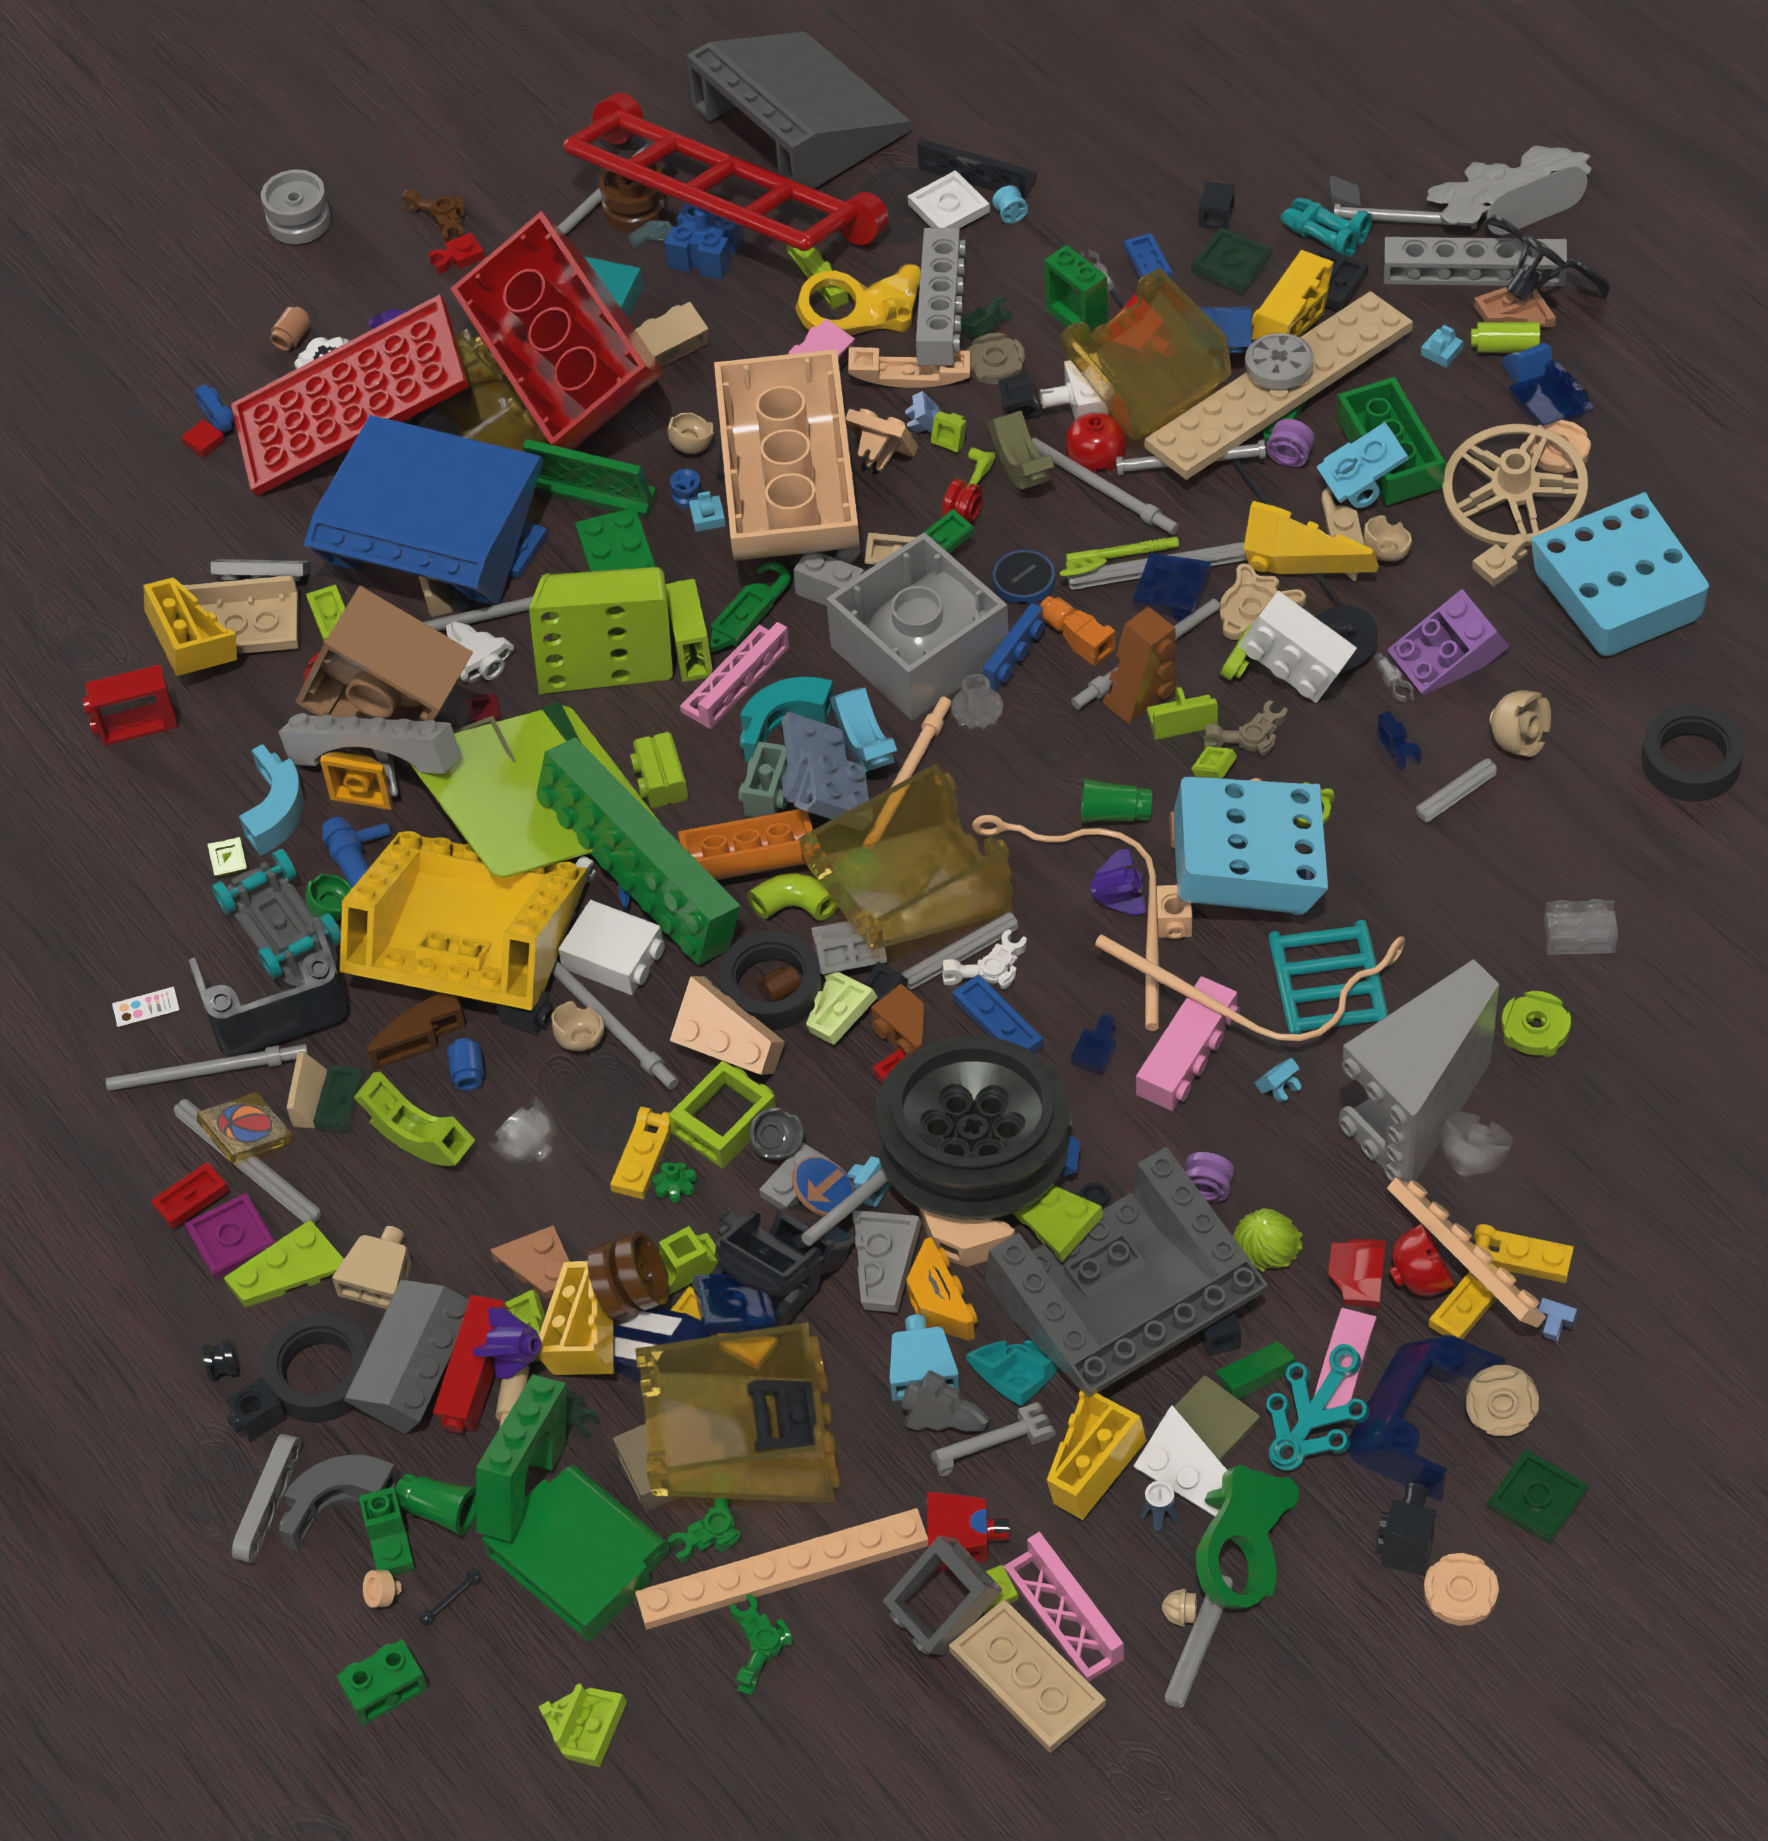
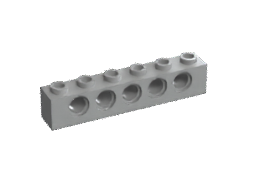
[916,228,966,365]
[1384,237,1567,286]

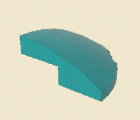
[966,1340,1059,1406]

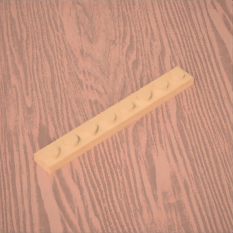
[635,1508,928,1630]

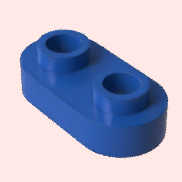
[194,384,235,434]

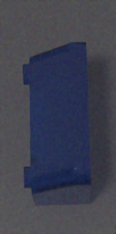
[1347,1335,1506,1502]

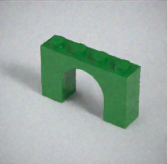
[476,1374,566,1542]

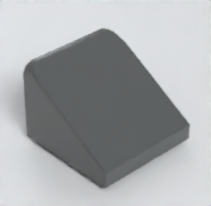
[1329,176,1361,211]

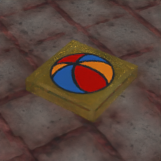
[196,1092,292,1164]

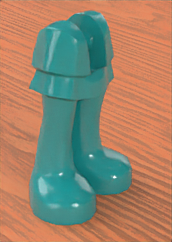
[1281,198,1372,257]

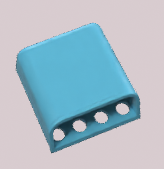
[1531,492,1709,656]
[1174,777,1328,915]

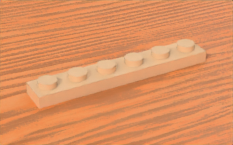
[1387,1177,1546,1328]

